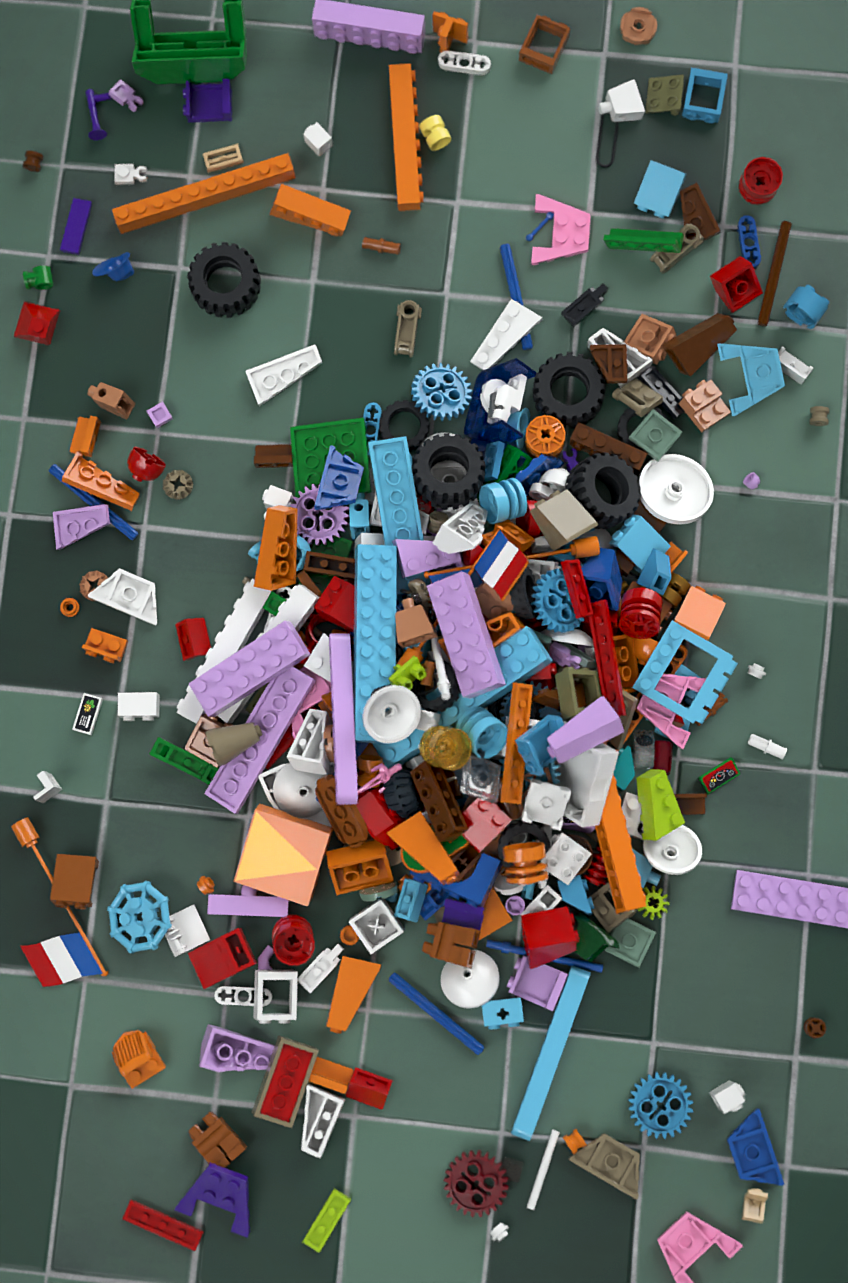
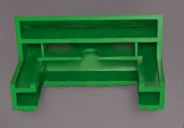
[130,0,247,84]

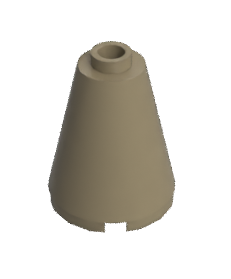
[206,722,263,766]

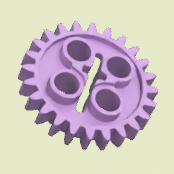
[290,484,350,546]

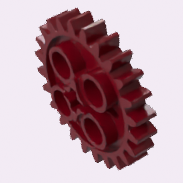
[443,1150,509,1217]

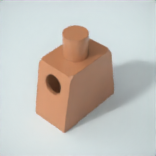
[88,382,135,420]
[395,598,438,648]

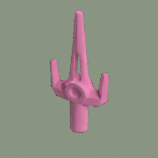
[358,763,402,794]

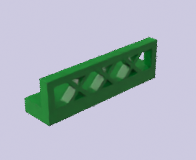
[603,228,684,253]
[477,444,533,505]

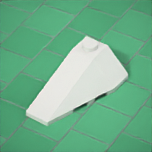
[433,501,488,554]

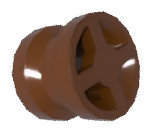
[22,151,44,172]
[803,1017,826,1038]

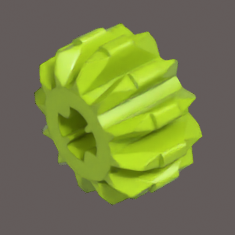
[637,886,670,920]

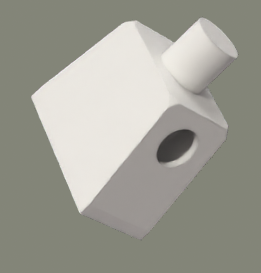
[598,79,645,122]

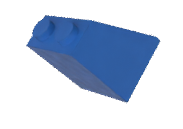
[581,548,623,611]

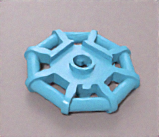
[107,881,172,954]

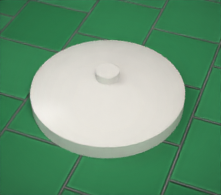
[638,454,714,524]

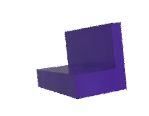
[442,898,486,931]

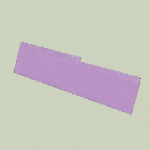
[207,894,288,917]

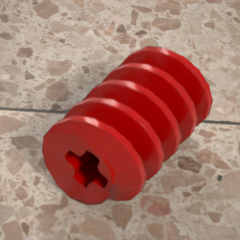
[582,846,607,887]

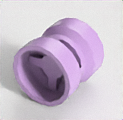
[505,896,525,915]

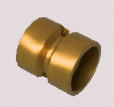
[658,572,691,608]

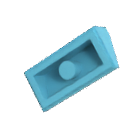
[394,878,428,922]

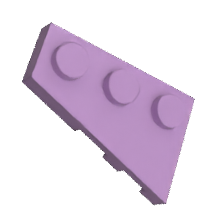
[53,504,110,550]

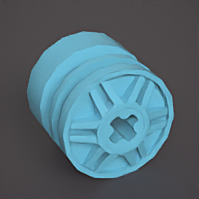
[479,478,527,524]
[455,706,508,759]

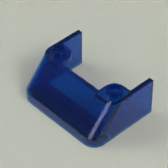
[464,358,537,444]

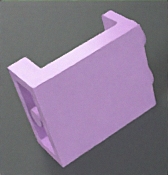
[506,955,568,1011]

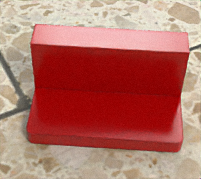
[175,618,211,661]
[346,1067,393,1110]

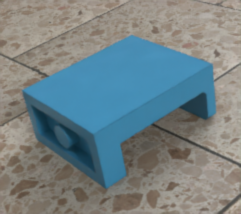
[515,715,564,776]

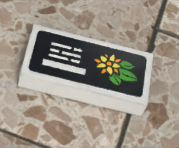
[72,693,103,735]

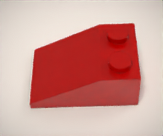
[314,576,354,633]

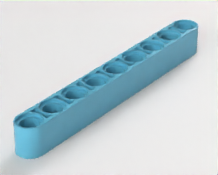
[511,965,591,1141]

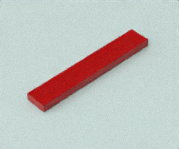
[589,600,626,717]

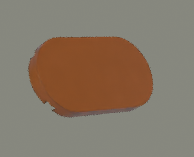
[315,774,368,848]

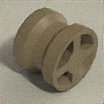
[809,406,829,426]
[427,511,448,534]

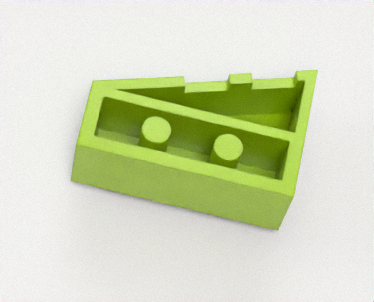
[636,769,685,841]

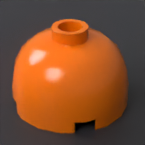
[634,638,659,666]

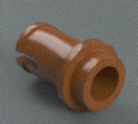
[420,661,436,687]

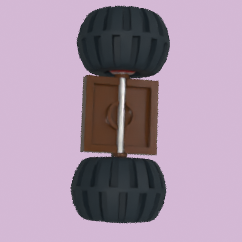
[383,748,496,818]

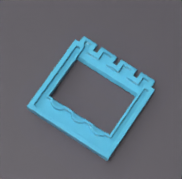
[632,620,738,724]

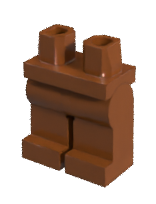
[422,922,481,969]
[188,1111,247,1168]

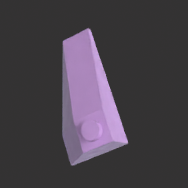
[199,1024,275,1072]

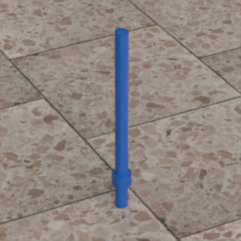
[486,939,603,973]

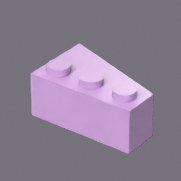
[392,539,462,578]

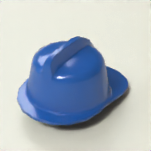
[92,252,134,281]

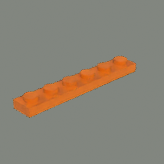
[501,683,533,804]

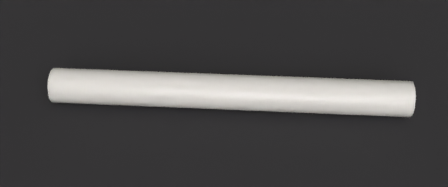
[527,1129,560,1210]

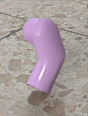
[257,945,274,970]

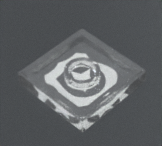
[461,753,501,804]

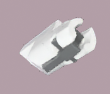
[487,374,527,427]

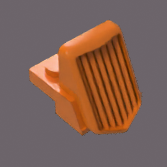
[112,1030,166,1089]

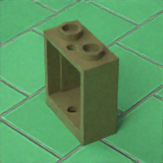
[555,667,601,721]

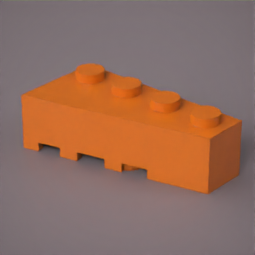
[269,184,351,236]
[254,505,297,591]
[437,612,525,664]

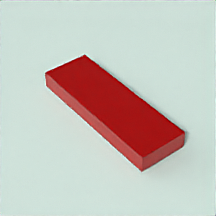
[561,559,594,619]

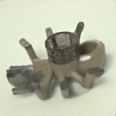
[400,578,437,624]

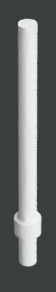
[431,631,450,700]

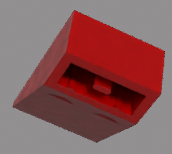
[188,928,258,989]

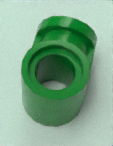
[23,265,53,290]

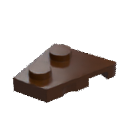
[589,344,628,384]

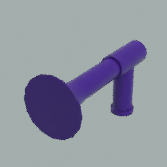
[86,89,112,140]

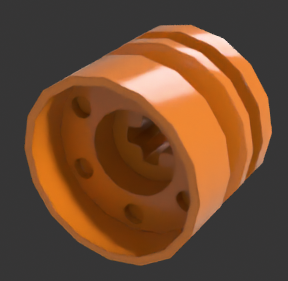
[525,415,566,459]
[503,842,548,885]

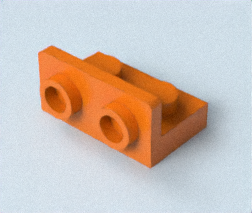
[82,628,128,664]

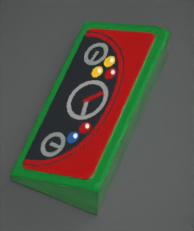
[697,757,740,794]

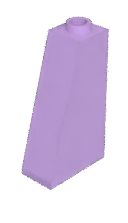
[547,696,624,764]

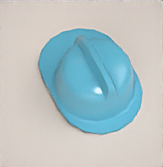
[504,408,530,450]

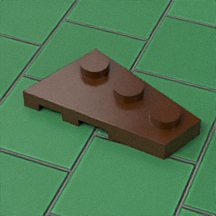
[680,183,721,241]

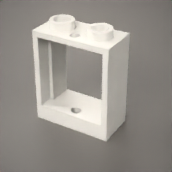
[254,970,298,1024]

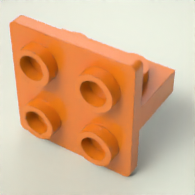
[432,11,468,53]

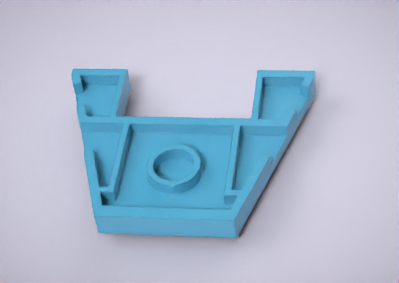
[717,343,785,416]

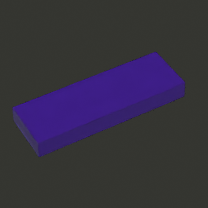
[60,198,92,255]

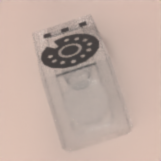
[633,729,655,769]

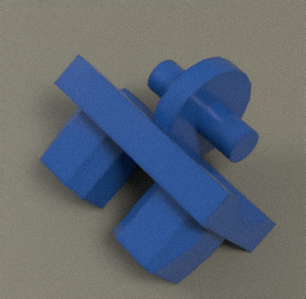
[420,889,452,921]

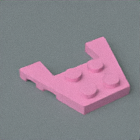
[531,194,590,265]
[291,667,331,739]
[636,674,706,749]
[657,1211,743,1283]

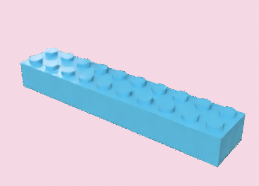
[353,544,397,743]
[372,626,553,769]

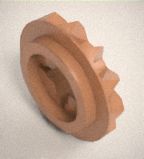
[79,570,108,601]

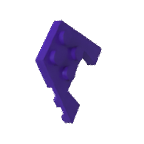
[175,1163,250,1237]

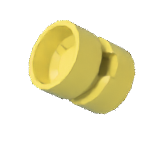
[419,115,452,151]

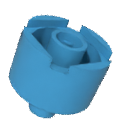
[783,285,829,329]

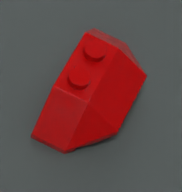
[356,785,405,851]

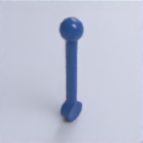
[526,212,554,241]

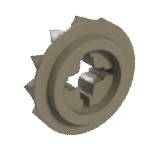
[163,470,193,500]

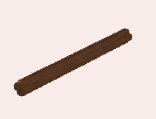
[758,221,792,327]

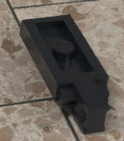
[561,283,608,328]

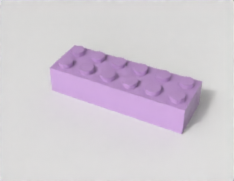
[312,0,425,53]
[427,571,506,699]
[189,621,311,717]

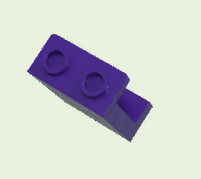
[183,79,232,123]

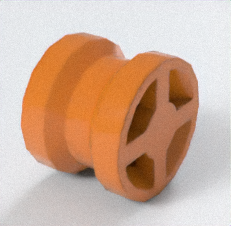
[563,1128,587,1154]

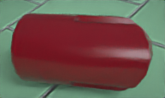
[652,740,673,776]

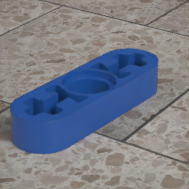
[737,215,761,269]

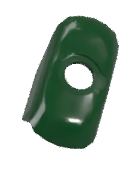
[574,913,620,962]

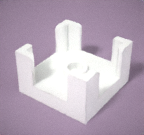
[521,778,571,831]

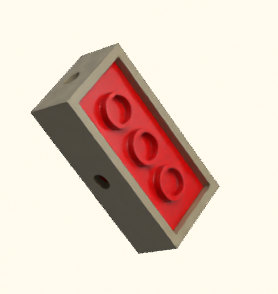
[252,1035,319,1128]

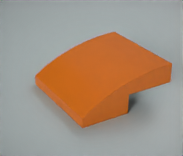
[481,520,535,552]

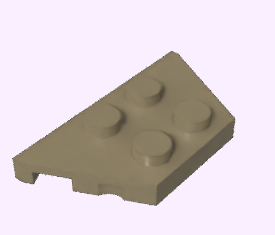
[569,1133,640,1200]

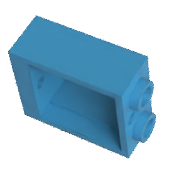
[682,68,728,123]

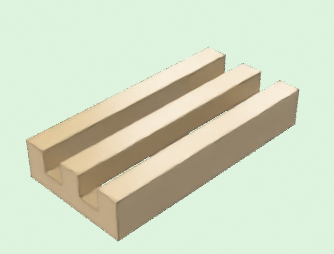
[203,144,243,173]

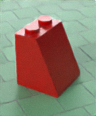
[521,906,579,969]

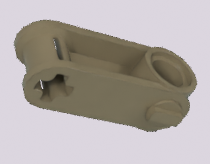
[650,223,704,274]
[394,300,422,357]

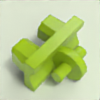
[388,656,427,690]

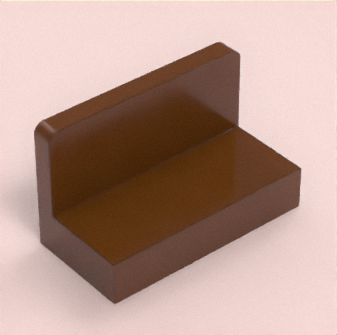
[254,444,293,468]
[674,793,707,815]

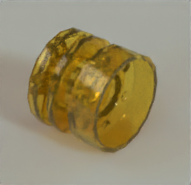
[419,725,472,770]

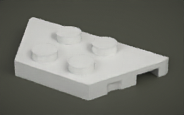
[88,569,157,626]

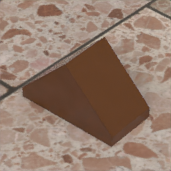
[452,844,483,883]

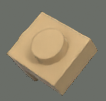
[742,1188,768,1224]

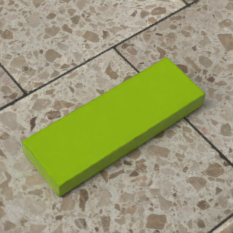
[302,1188,351,1253]

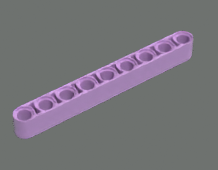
[329,633,358,805]

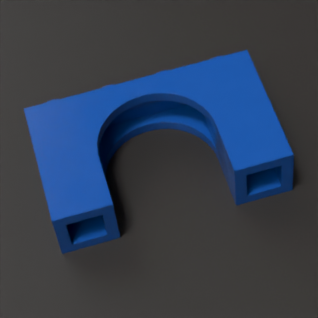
[409,853,503,908]

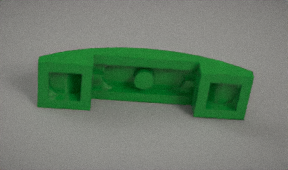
[149,737,219,785]

